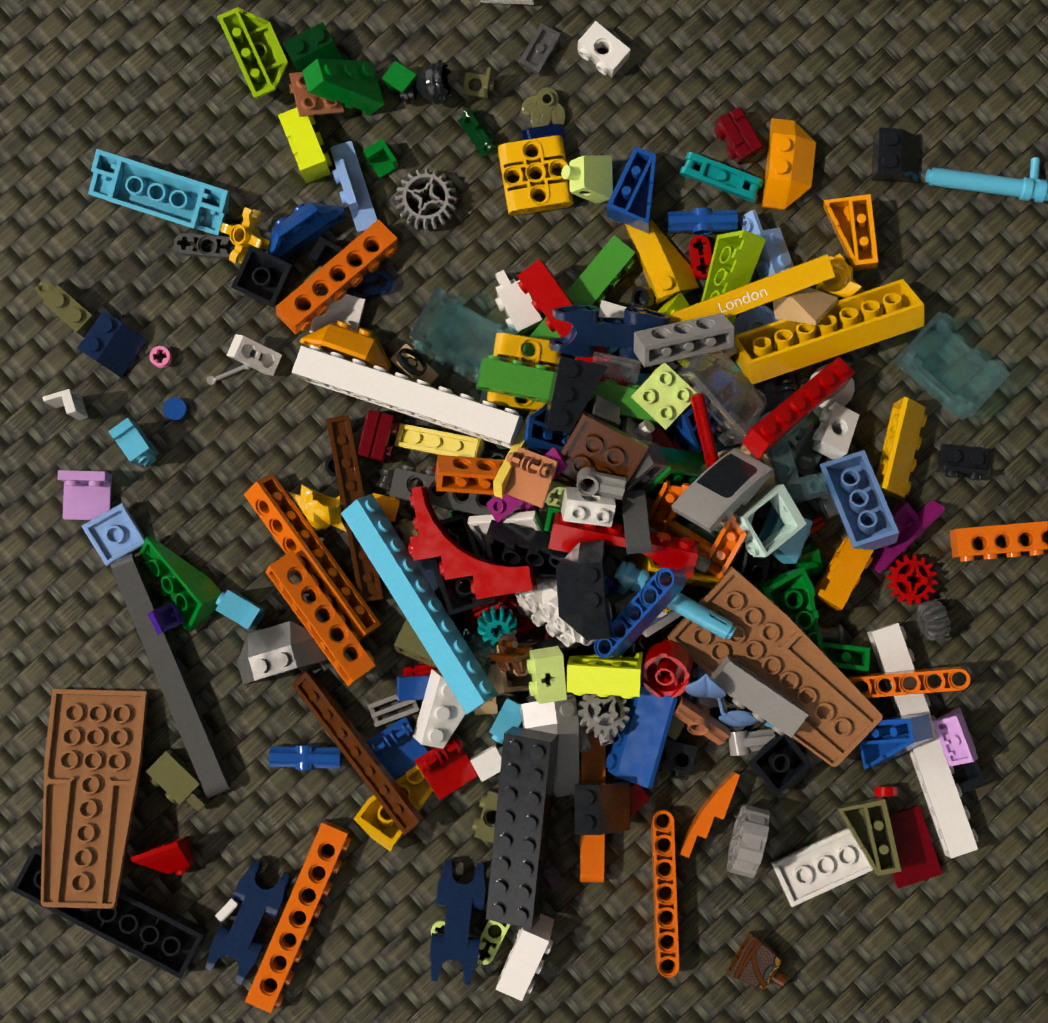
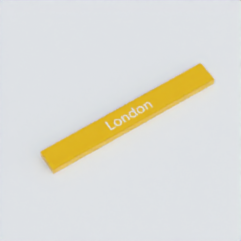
[658,254,835,327]

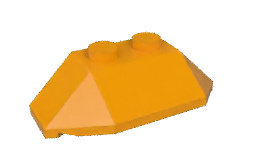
[762,118,816,210]
[300,320,392,373]

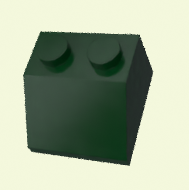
[283,22,342,72]

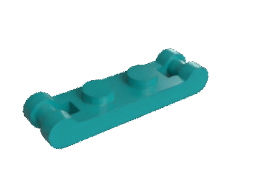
[679,152,764,203]

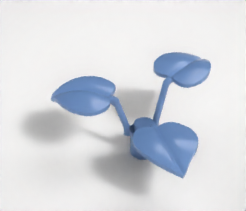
[681,665,759,727]

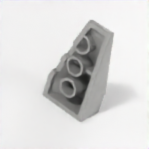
[520,696,579,797]

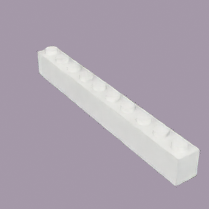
[867,623,979,859]

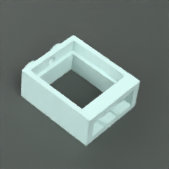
[736,484,806,557]

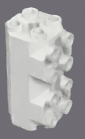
[515,578,613,647]

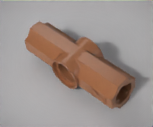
[673,695,730,745]

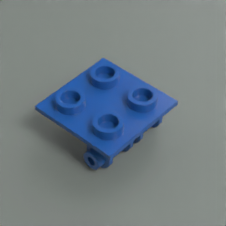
[366,717,428,780]

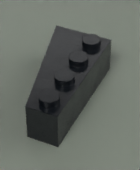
[485,520,569,579]

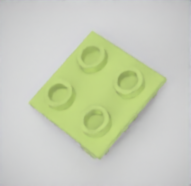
[631,363,697,430]

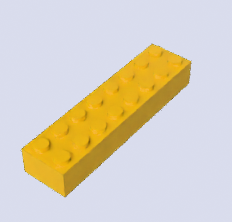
[733,279,924,385]

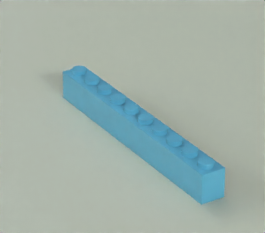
[341,494,498,714]

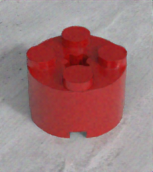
[641,640,693,698]

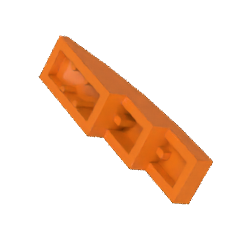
[678,772,740,858]

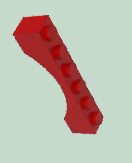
[742,357,856,459]
[548,512,699,579]

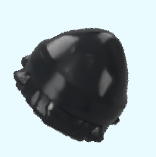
[416,60,452,105]

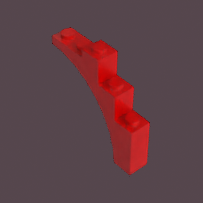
[408,486,538,599]

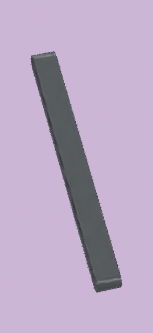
[110,553,231,798]

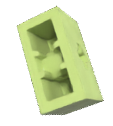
[527,646,567,704]

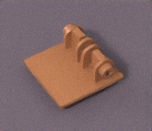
[289,72,344,117]
[504,447,558,508]

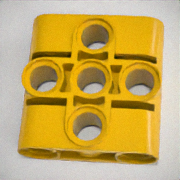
[497,135,574,216]
[487,333,562,412]

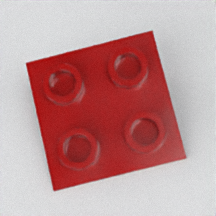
[414,736,478,801]

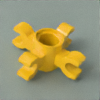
[220,207,271,264]

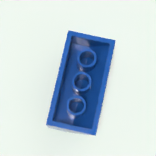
[605,681,678,789]

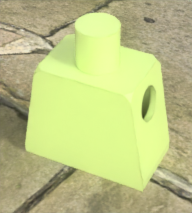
[561,155,613,204]

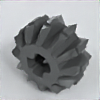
[916,600,951,641]

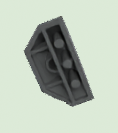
[237,621,328,685]

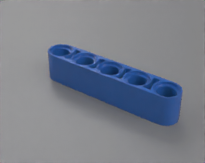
[594,568,687,658]

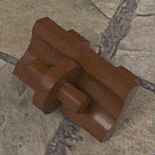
[489,633,533,673]

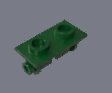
[457,108,501,158]

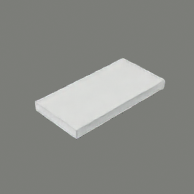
[771,827,872,907]

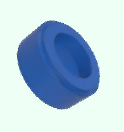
[163,397,188,421]

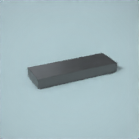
[621,490,652,554]

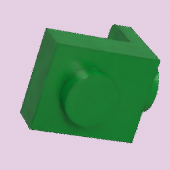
[796,540,824,578]

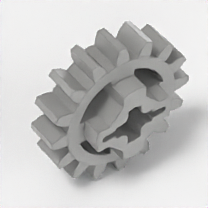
[578,694,630,739]

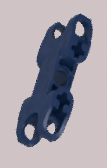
[549,304,670,360]
[205,858,291,985]
[429,860,486,985]

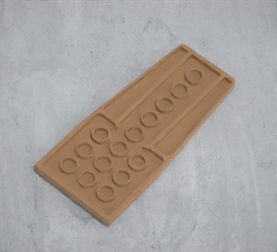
[667,566,883,767]
[41,689,148,909]

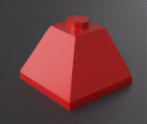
[131,836,195,876]

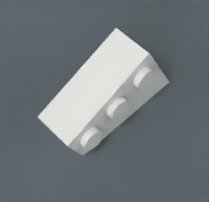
[413,669,466,749]
[496,913,554,1001]

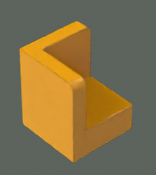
[373,493,400,523]

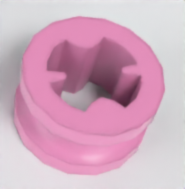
[149,346,173,368]

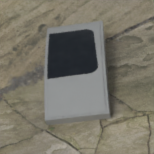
[671,448,774,533]

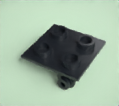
[751,371,796,411]

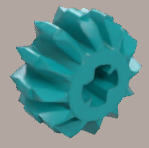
[477,605,517,646]

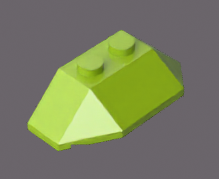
[217,7,289,99]

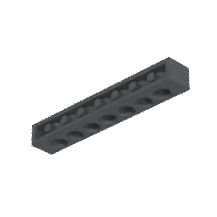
[389,465,561,528]

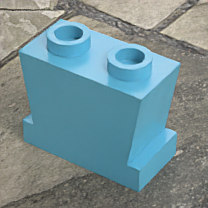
[108,418,160,467]
[758,505,813,564]
[216,590,267,630]
[489,697,522,744]

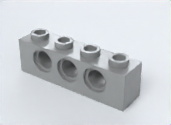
[634,313,735,367]

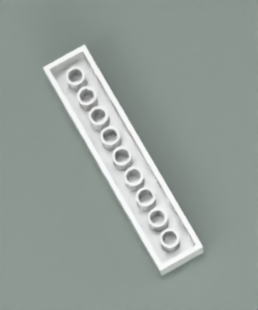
[292,345,525,449]

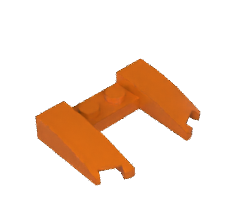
[648,481,749,579]

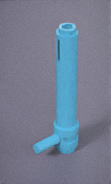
[925,157,1048,203]
[613,560,736,639]

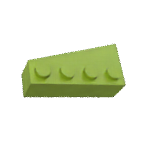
[701,230,766,325]

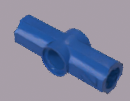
[667,207,738,235]
[269,745,342,770]

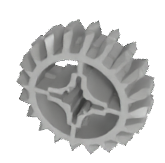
[395,168,457,231]

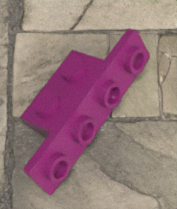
[486,448,568,522]
[868,500,945,573]

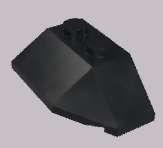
[556,540,612,640]

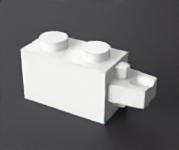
[495,270,542,335]

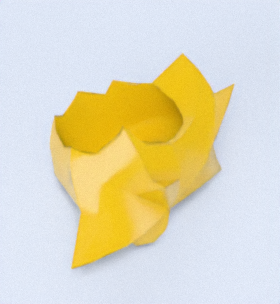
[816,253,865,298]
[287,485,347,532]

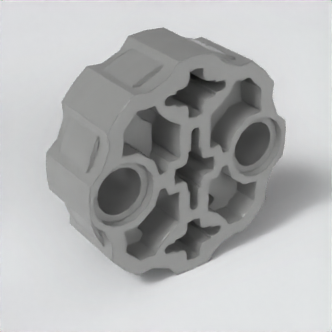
[727,804,770,878]

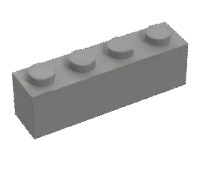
[711,655,808,738]

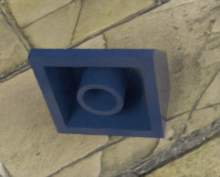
[77,310,148,378]

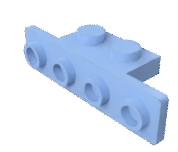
[330,141,377,233]
[739,210,794,303]

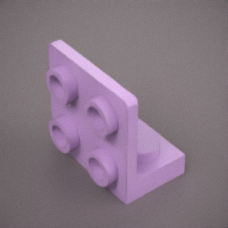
[58,470,112,520]
[933,707,978,766]

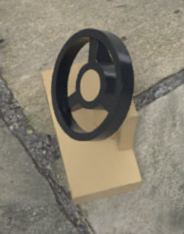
[390,343,439,384]

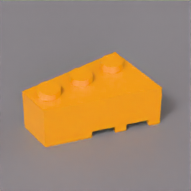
[823,194,878,271]
[814,536,874,611]

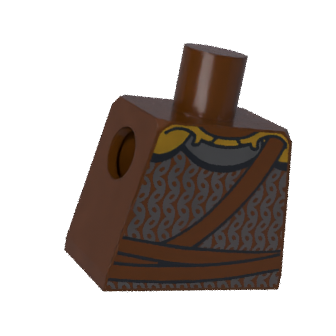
[726,932,788,990]

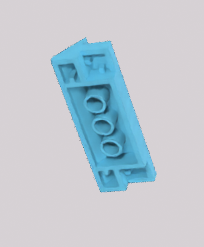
[88,149,229,236]

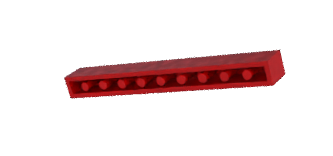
[517,259,678,449]

